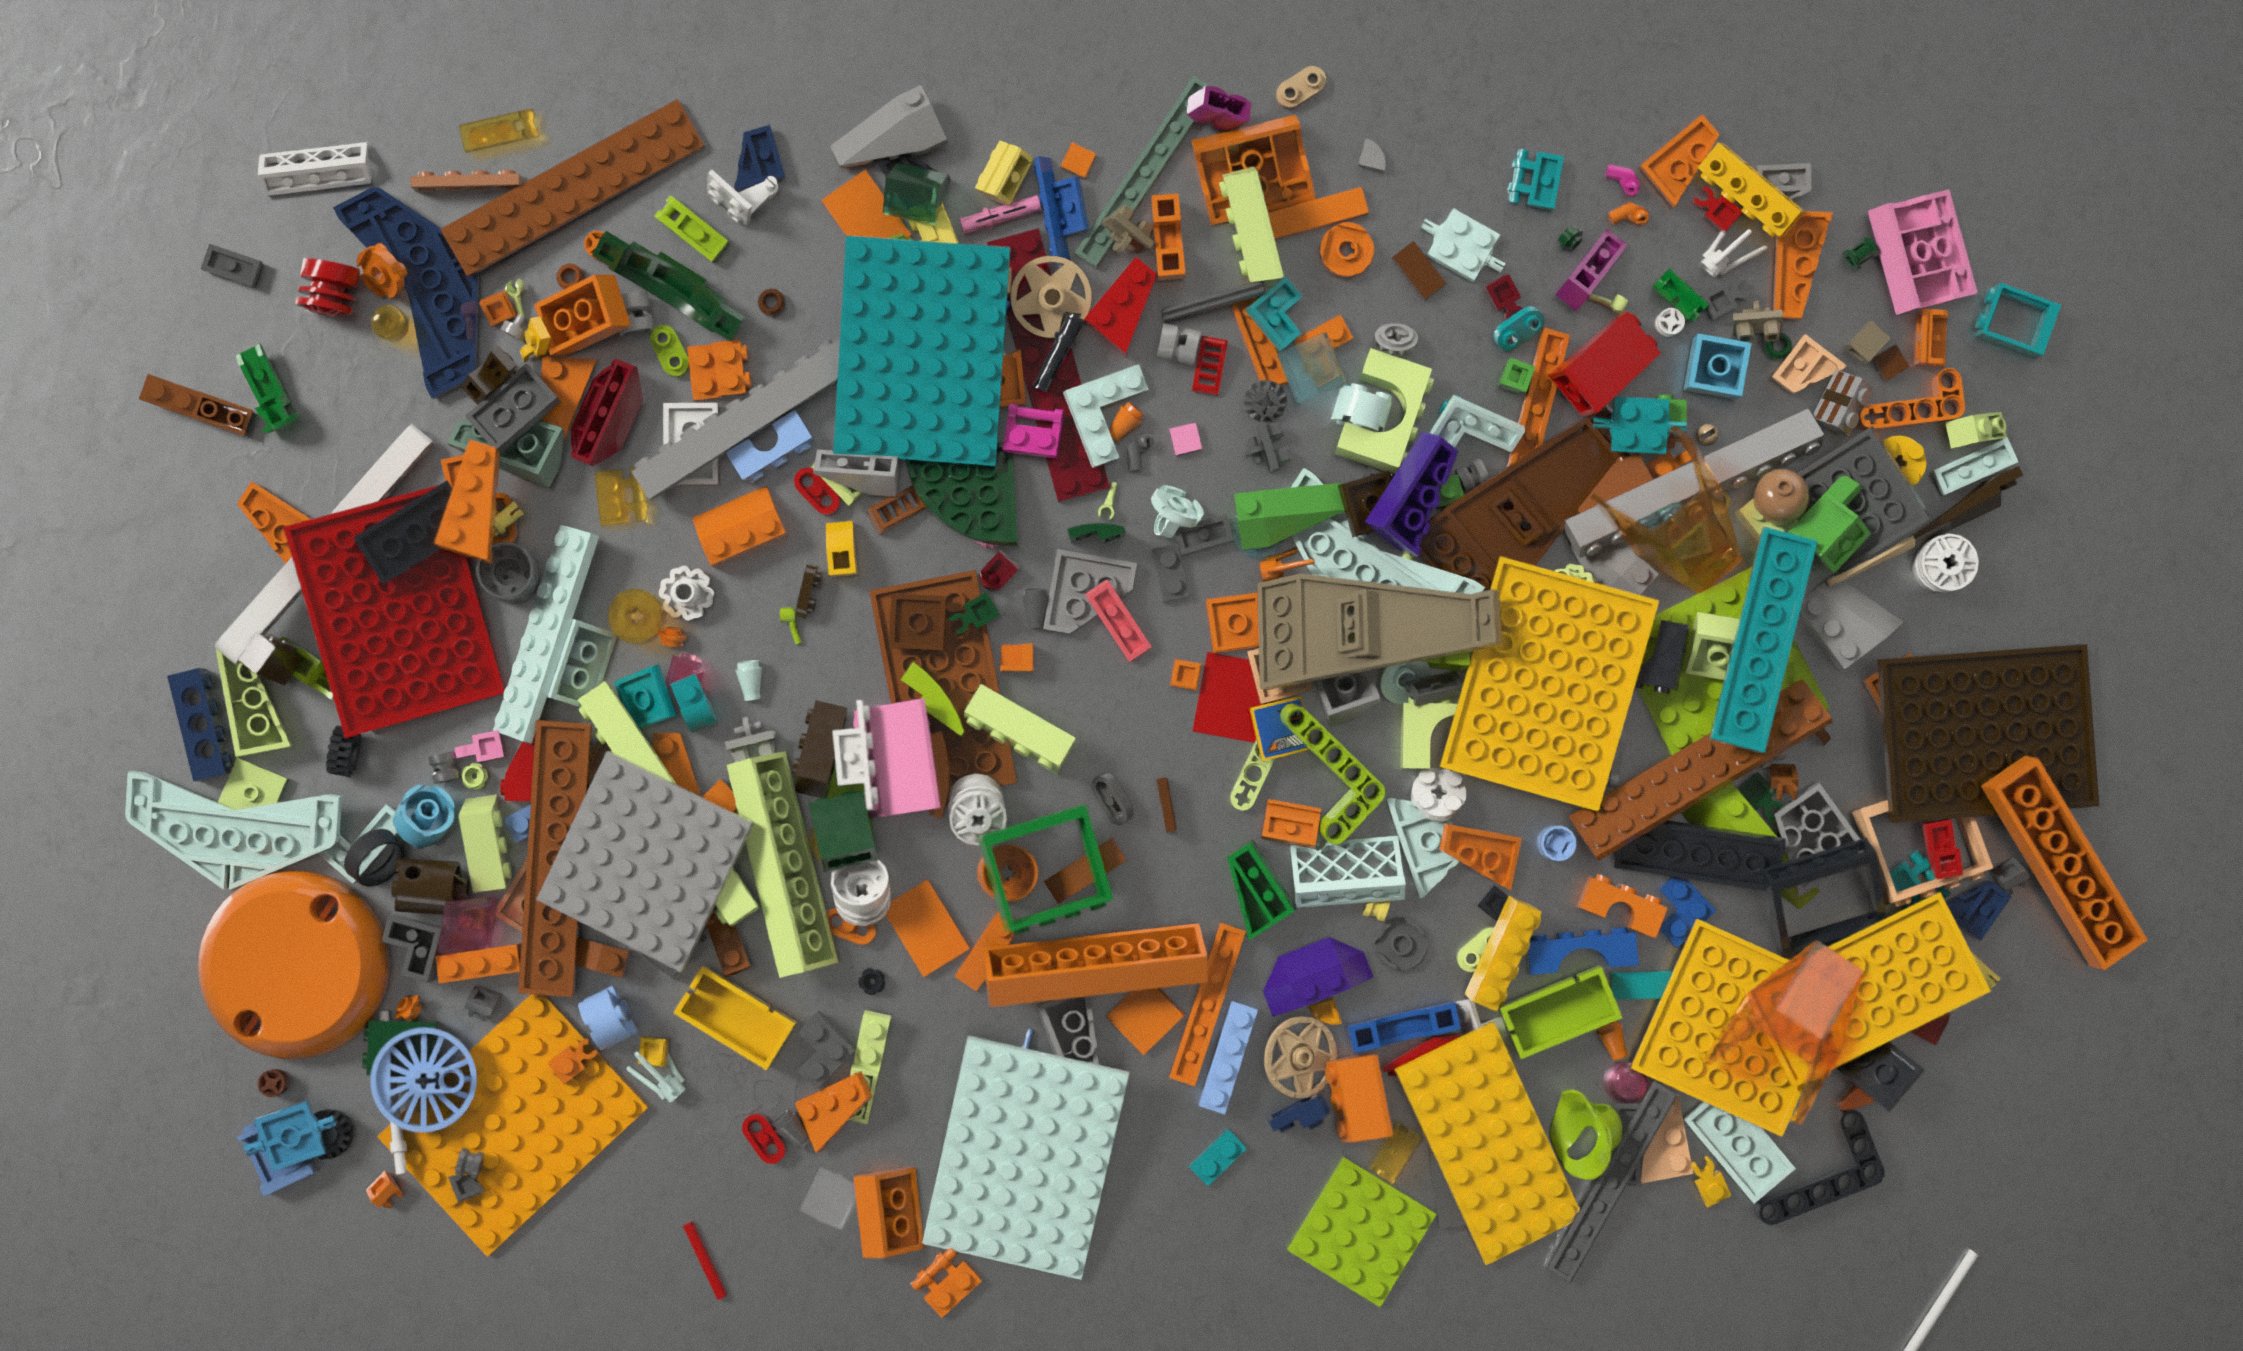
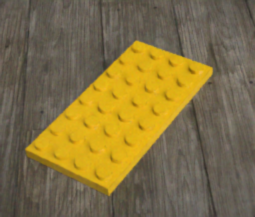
[1742,892,1991,1088]
[1394,1022,1580,1265]

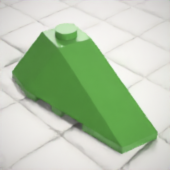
[1234,483,1345,550]

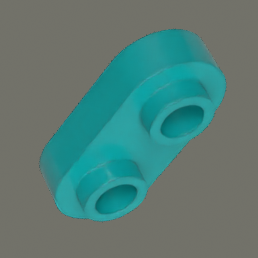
[1493,306,1545,351]

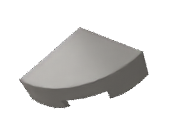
[1358,138,1386,172]

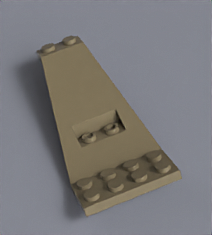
[1257,574,1502,690]

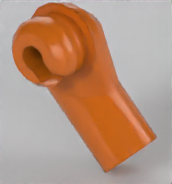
[1607,202,1650,225]

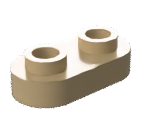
[1276,66,1326,109]

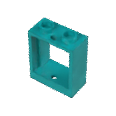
[1975,282,2061,359]

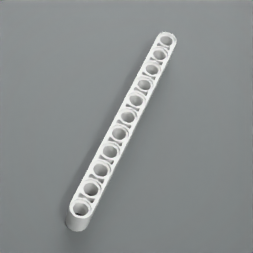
[215,424,434,665]

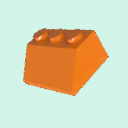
[692,486,788,567]
[1325,1055,1393,1142]
[853,1167,925,1258]

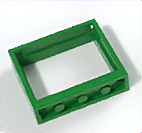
[977,805,1113,935]

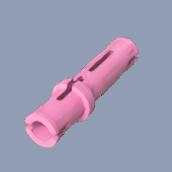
[959,195,1042,234]

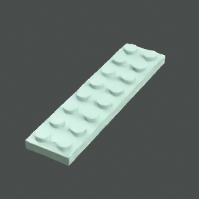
[493,525,599,744]

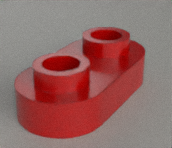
[794,468,840,515]
[742,1113,786,1164]

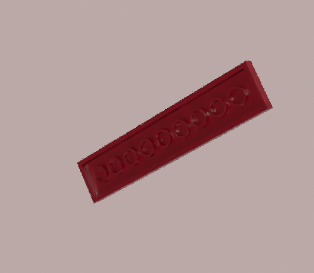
[987,228,1110,502]

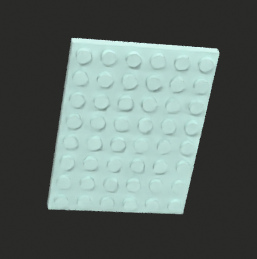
[922,1036,1129,1280]

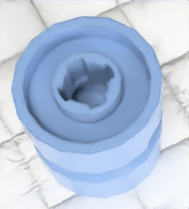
[1537,826,1576,861]

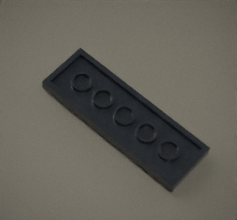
[1614,820,1786,891]

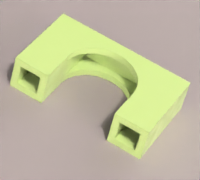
[1334,348,1434,474]
[1401,698,1457,769]

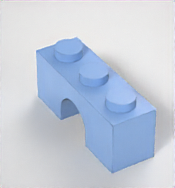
[725,410,814,483]

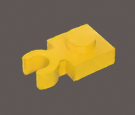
[1691,1156,1732,1208]

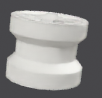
[1655,308,1685,337]

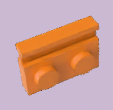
[1261,799,1321,849]

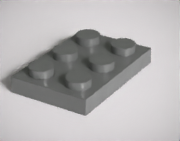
[465,363,561,454]

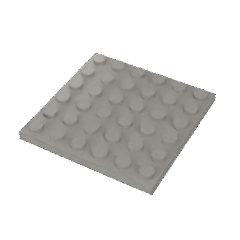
[536,751,754,972]

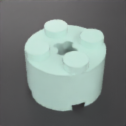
[1331,383,1392,432]

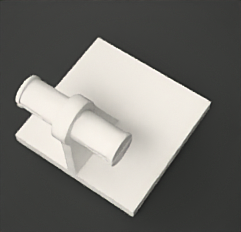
[707,170,778,226]

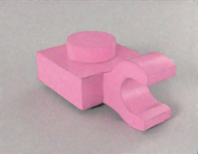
[454,730,505,763]

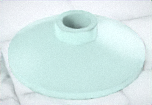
[1380,661,1431,704]

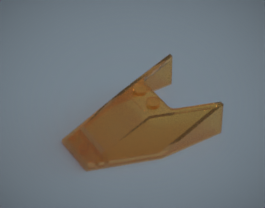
[1591,425,1743,593]
[1702,940,1863,1125]

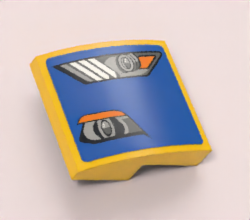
[1249,696,1312,761]

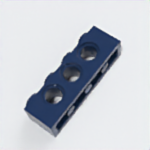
[167,668,233,782]

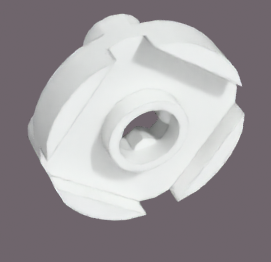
[1411,768,1466,821]

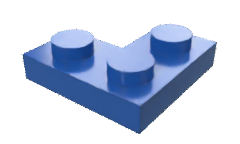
[1658,877,1716,948]

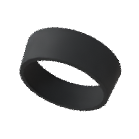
[344,829,404,887]

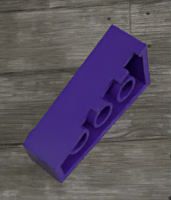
[1365,432,1458,557]

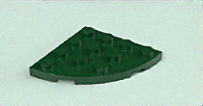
[905,442,1018,546]

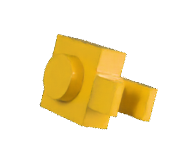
[520,316,550,362]

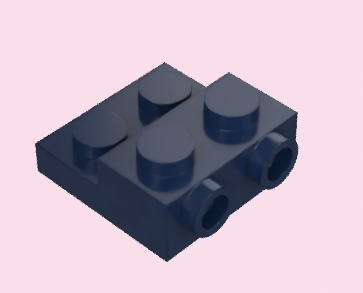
[1266,1094,1331,1133]

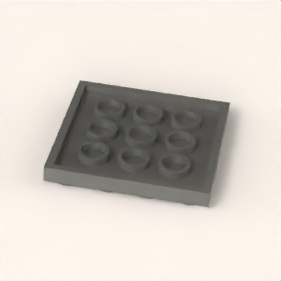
[1797,426,1932,574]

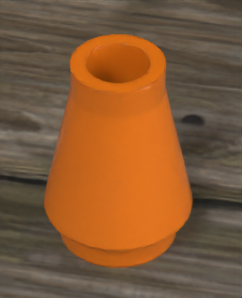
[1108,401,1145,443]
[1596,1020,1628,1060]

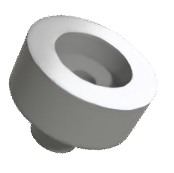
[500,314,527,342]

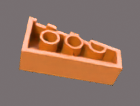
[435,439,500,564]

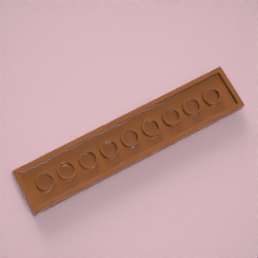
[440,99,705,278]
[1569,679,1833,861]
[518,720,593,997]

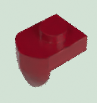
[979,549,1020,591]

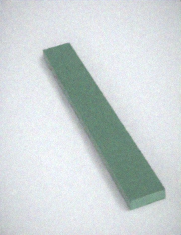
[1074,76,1209,269]

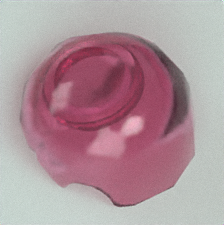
[1603,1062,1648,1103]

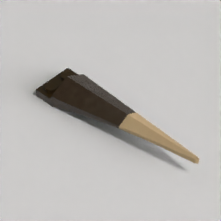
[1826,466,2023,587]

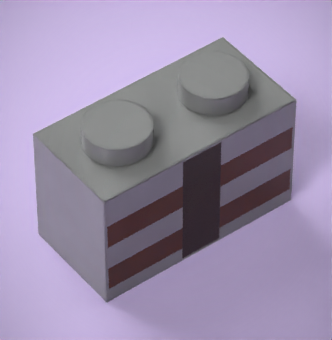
[1813,370,1873,436]

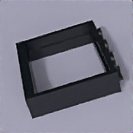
[1762,838,1887,960]

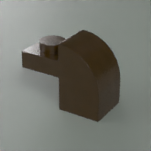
[461,346,517,405]

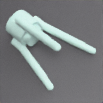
[626,1052,686,1103]

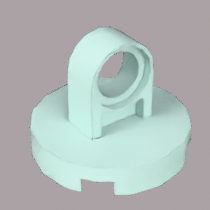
[1151,485,1204,539]

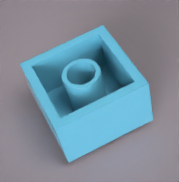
[1683,334,1751,400]

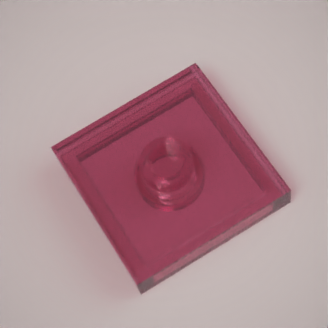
[437,896,498,955]

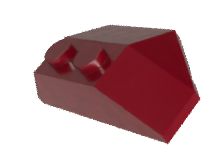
[571,359,643,466]

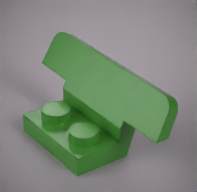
[1788,476,1871,573]

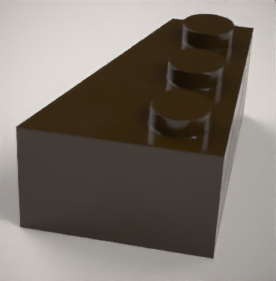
[791,700,847,798]

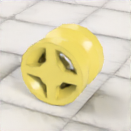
[1363,901,1391,922]

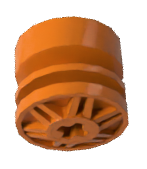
[977,845,1038,902]

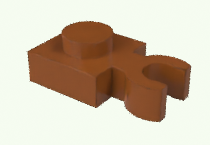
[1767,764,1799,800]

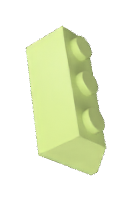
[1685,612,1739,680]

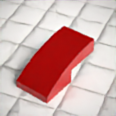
[1922,819,1963,879]

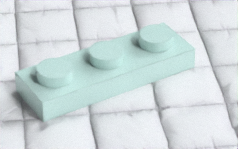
[1931,437,2018,496]

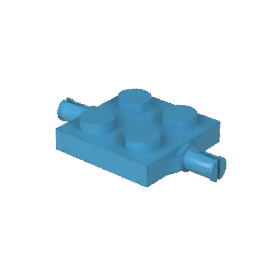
[243,1100,337,1171]

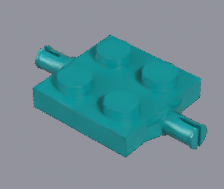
[1593,396,1687,454]

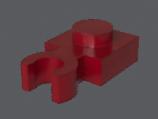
[1483,273,1523,321]

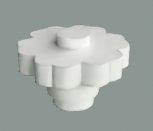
[659,566,715,621]

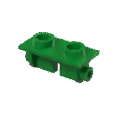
[1653,268,1709,322]

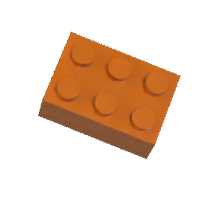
[534,274,631,355]

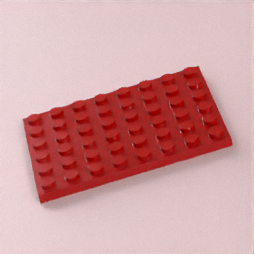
[283,485,504,738]

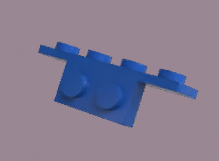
[1034,156,1089,263]

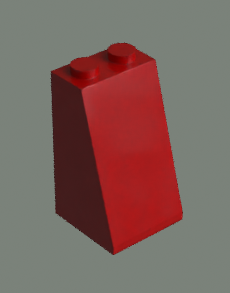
[1548,311,1661,417]

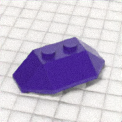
[1263,937,1374,1017]

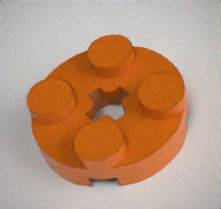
[1320,222,1374,277]
[356,243,407,298]

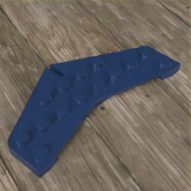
[333,187,480,399]

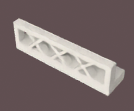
[258,142,372,196]

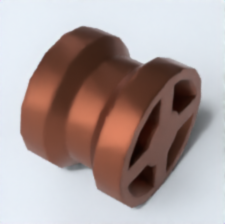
[258,1069,289,1097]

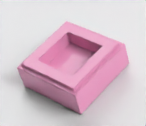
[1169,423,1202,456]

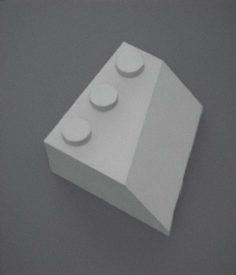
[1798,573,1904,671]
[1774,782,1864,897]

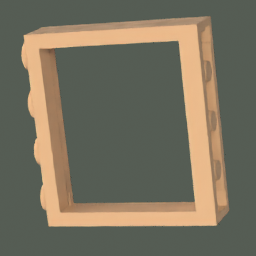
[1852,800,1993,907]

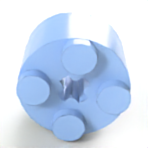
[578,985,638,1050]

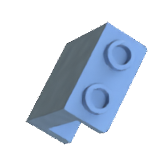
[237,1122,319,1197]

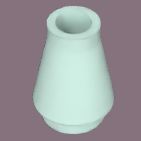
[735,660,762,701]

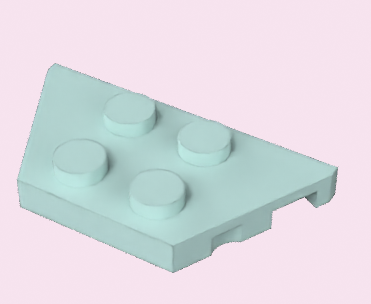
[1386,798,1459,899]

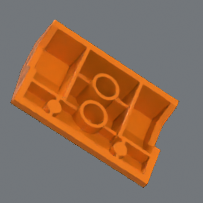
[1191,115,1316,225]

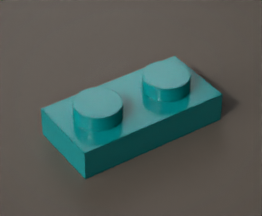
[1189,1129,1247,1186]

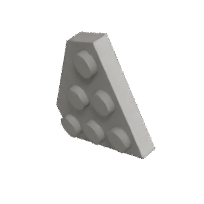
[1043,549,1137,634]

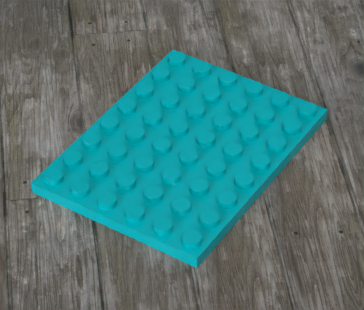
[833,235,1010,466]

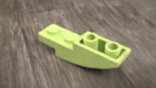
[849,1010,891,1124]

